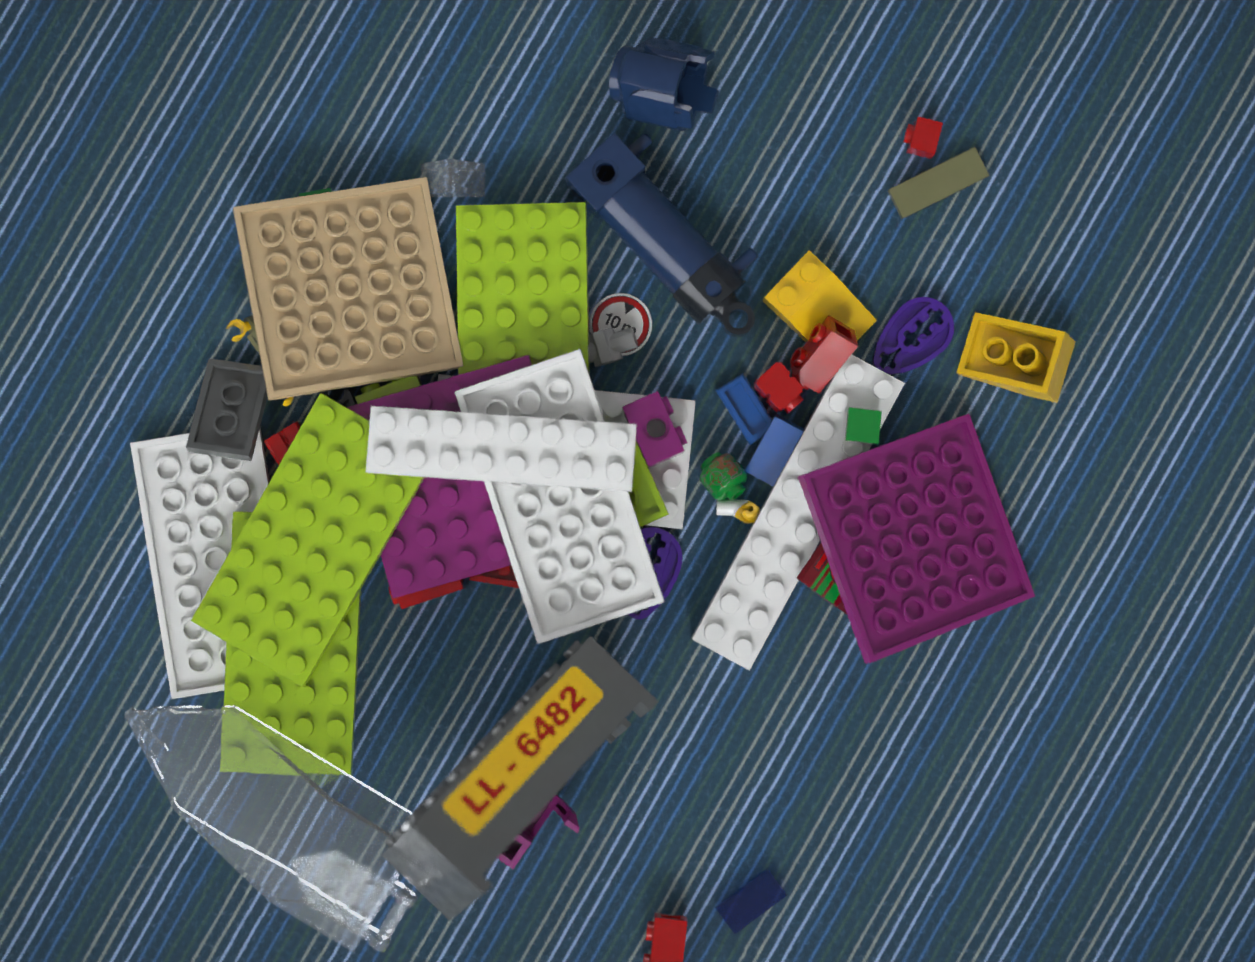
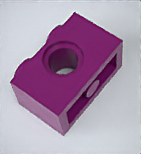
[622,391,687,468]

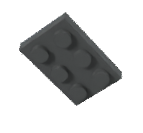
[186,358,268,461]

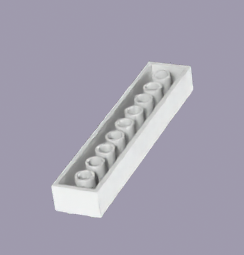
[691,355,905,671]

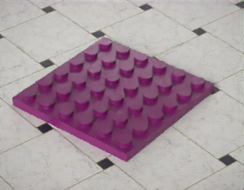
[347,355,532,598]
[798,414,1035,664]

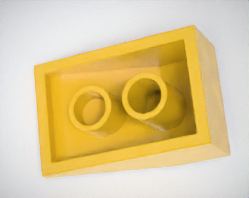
[762,250,877,342]
[956,312,1075,403]

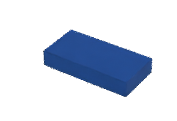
[715,373,772,445]
[745,414,805,486]

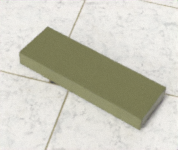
[888,147,989,219]

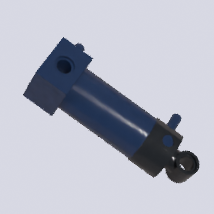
[566,133,758,337]

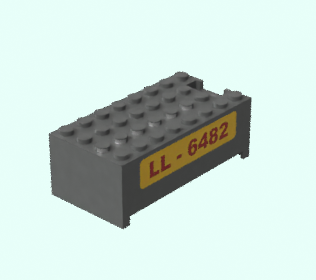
[382,636,659,921]

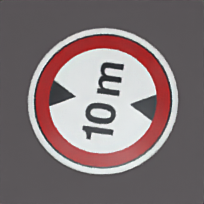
[589,293,652,356]

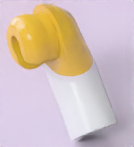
[716,499,760,524]

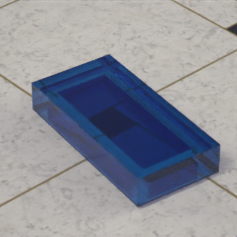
[715,868,787,934]

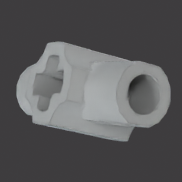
[589,327,638,367]

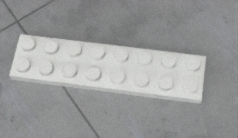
[366,406,637,492]

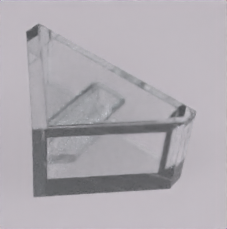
[420,159,485,197]

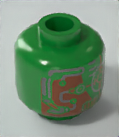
[700,452,747,501]

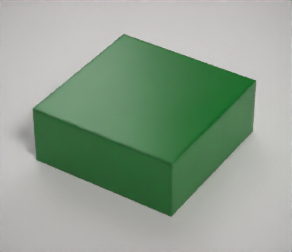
[845,407,882,444]

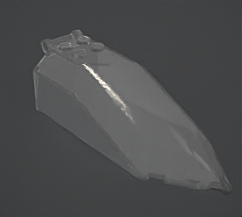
[125,705,418,952]

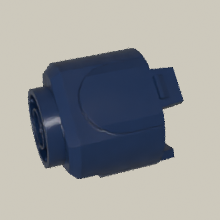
[609,38,719,131]

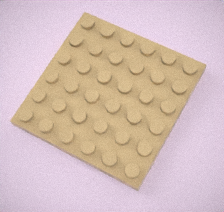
[233,177,463,401]

